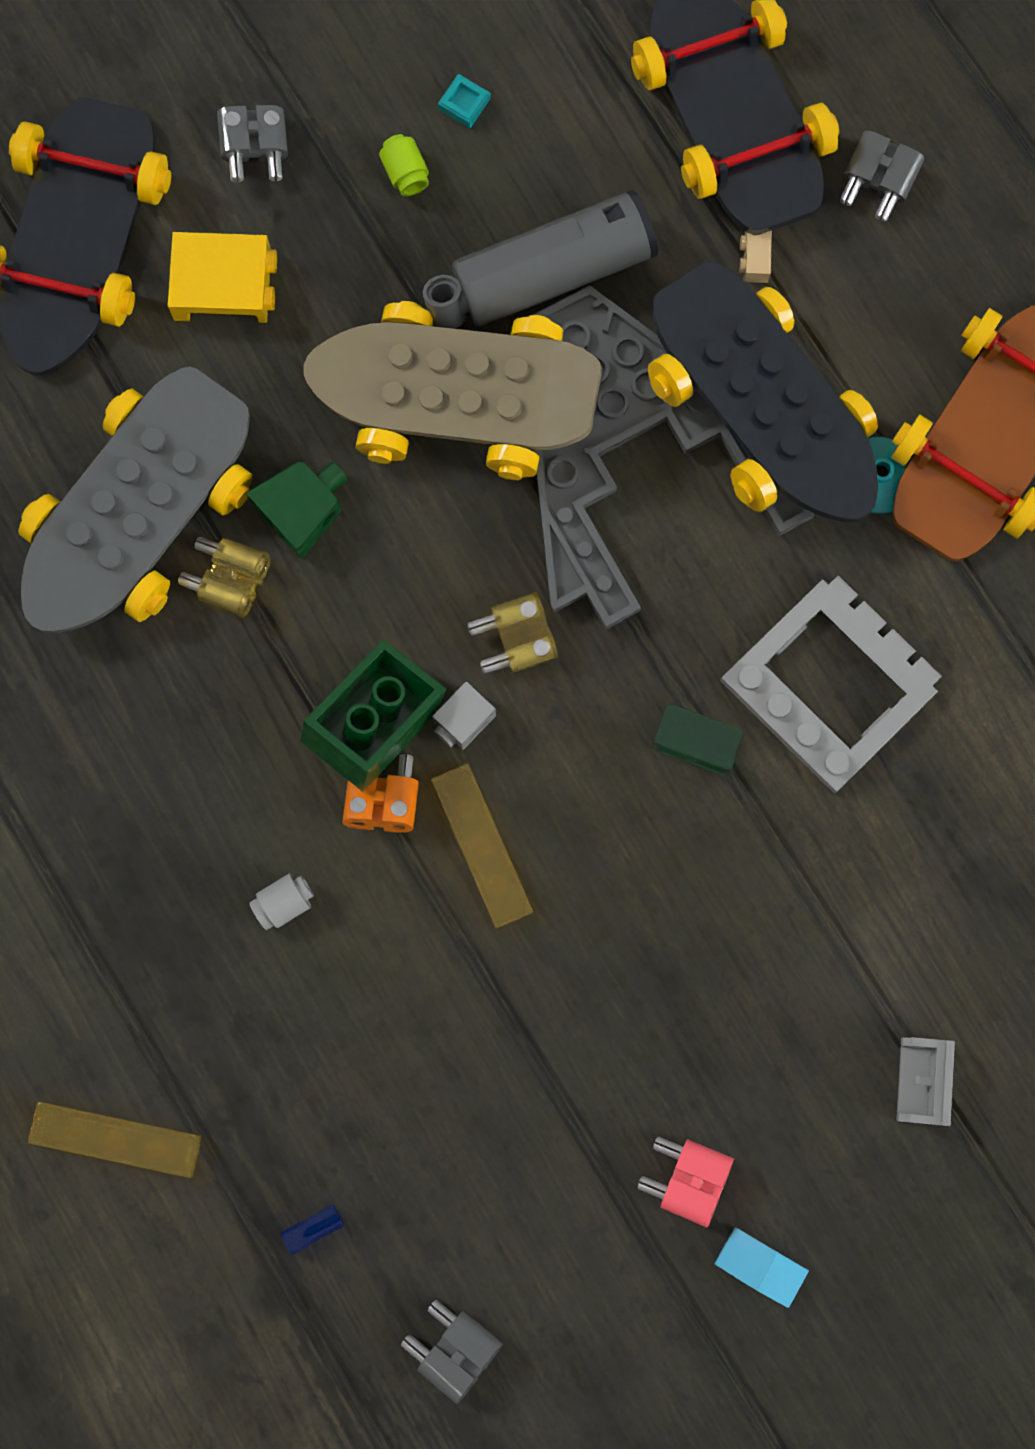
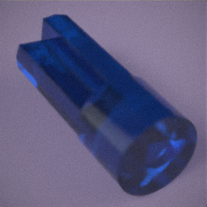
[280,1204,344,1255]

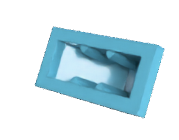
[714,1227,809,1308]

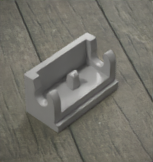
[896,1037,955,1126]

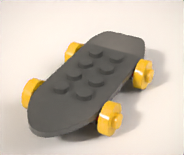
[18,366,253,633]

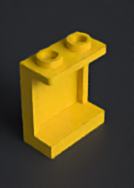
[168,232,277,323]

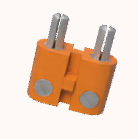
[342,754,419,833]

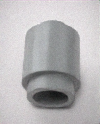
[250,873,314,930]

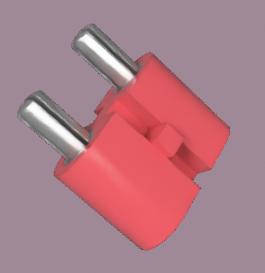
[638,1137,734,1228]

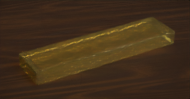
[431,763,533,929]
[28,1101,202,1178]

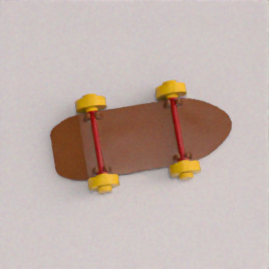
[891,305,1035,562]

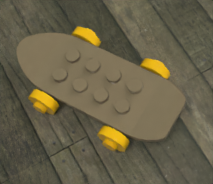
[304,301,602,480]

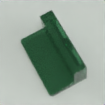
[651,704,743,776]

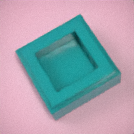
[438,74,491,129]

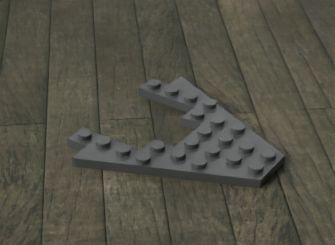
[534,285,815,630]

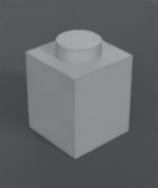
[432,682,496,750]

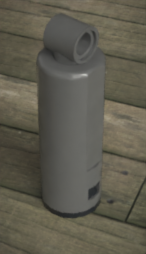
[423,189,658,329]

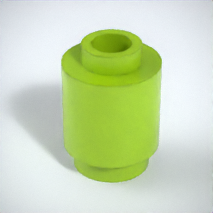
[379,134,429,196]

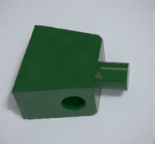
[247,461,348,559]

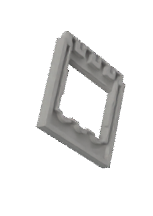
[720,576,942,794]

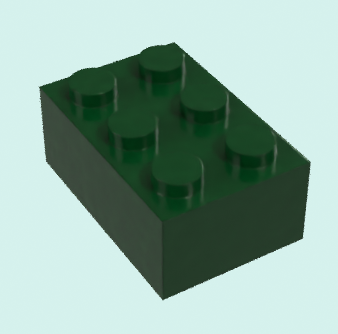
[300,639,446,792]

